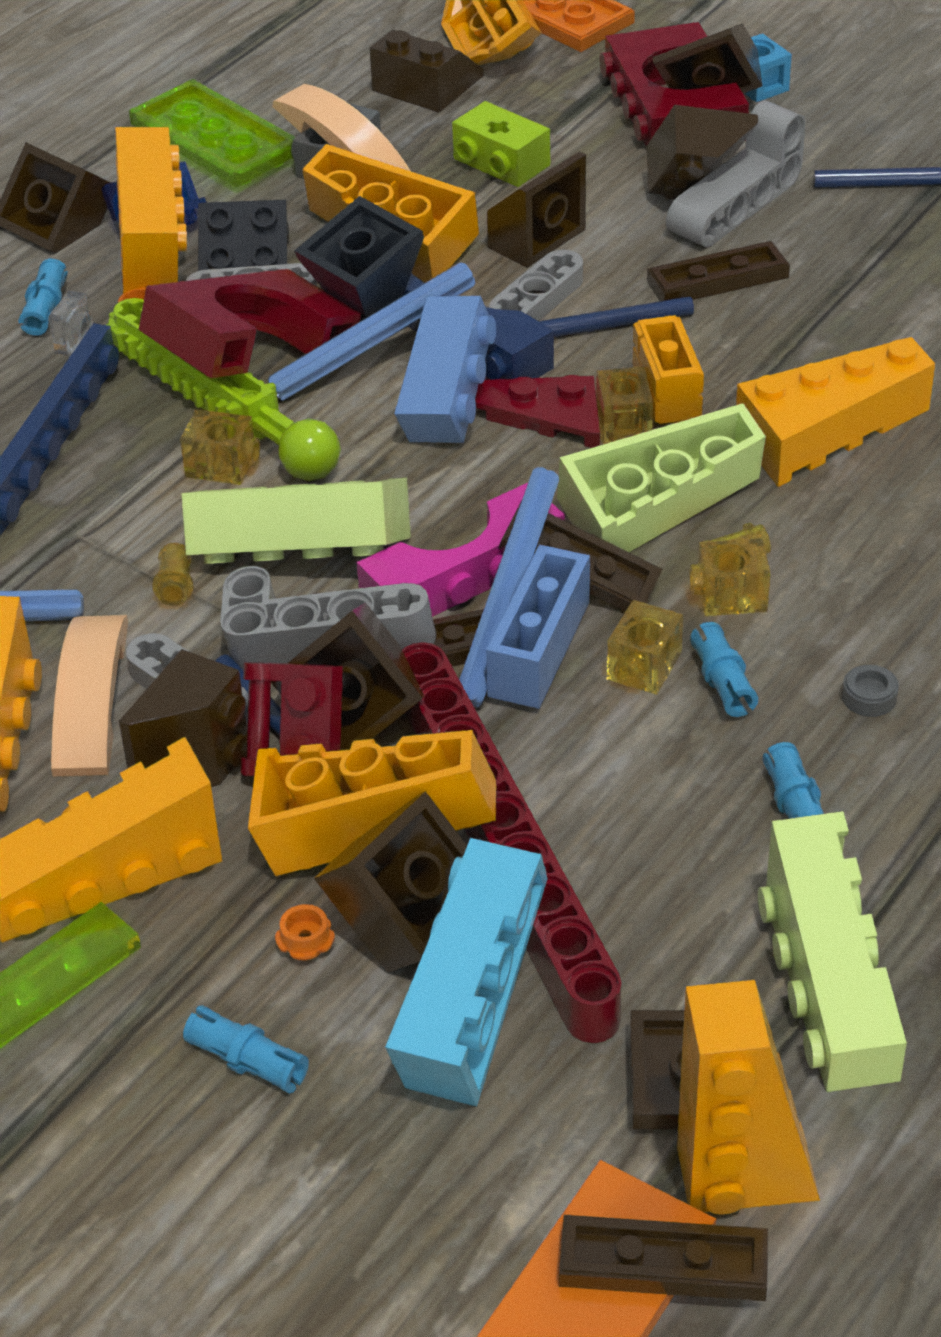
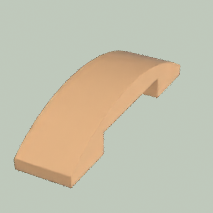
[272,84,410,171]
[51,615,128,777]

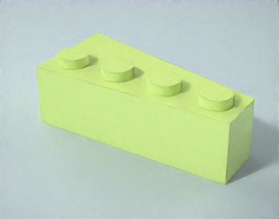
[557,403,766,552]
[181,478,411,564]
[758,811,907,1092]

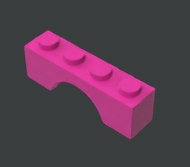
[357,483,565,617]

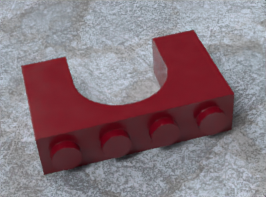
[599,22,749,148]
[138,269,361,378]

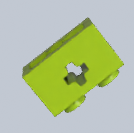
[452,101,550,187]

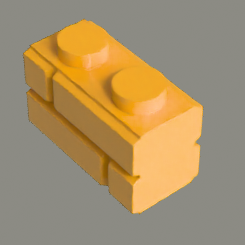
[632,315,704,424]

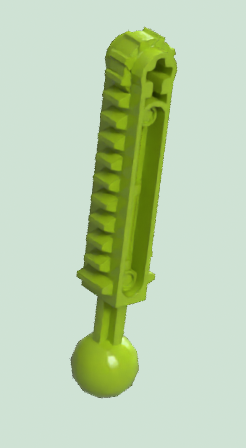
[106,298,341,482]

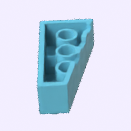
[385,838,548,1107]

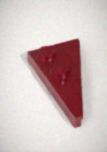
[475,375,600,448]

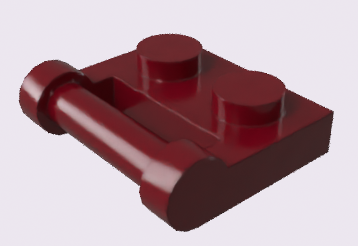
[241,662,343,776]

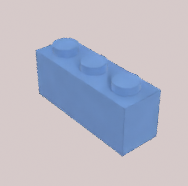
[394,296,496,443]
[486,545,590,709]

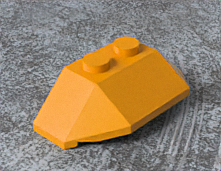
[441,0,542,65]

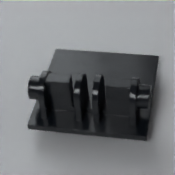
[198,199,289,271]

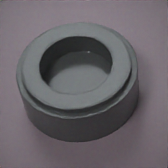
[842,665,899,717]

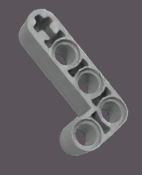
[666,100,805,247]
[220,566,436,669]

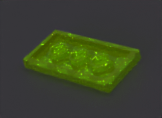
[129,79,295,188]

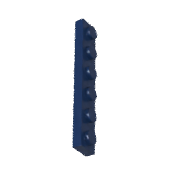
[0,323,119,537]

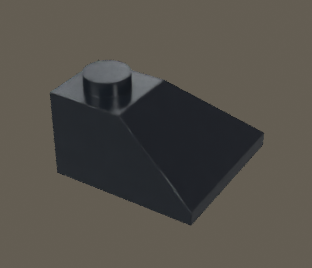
[294,196,424,322]

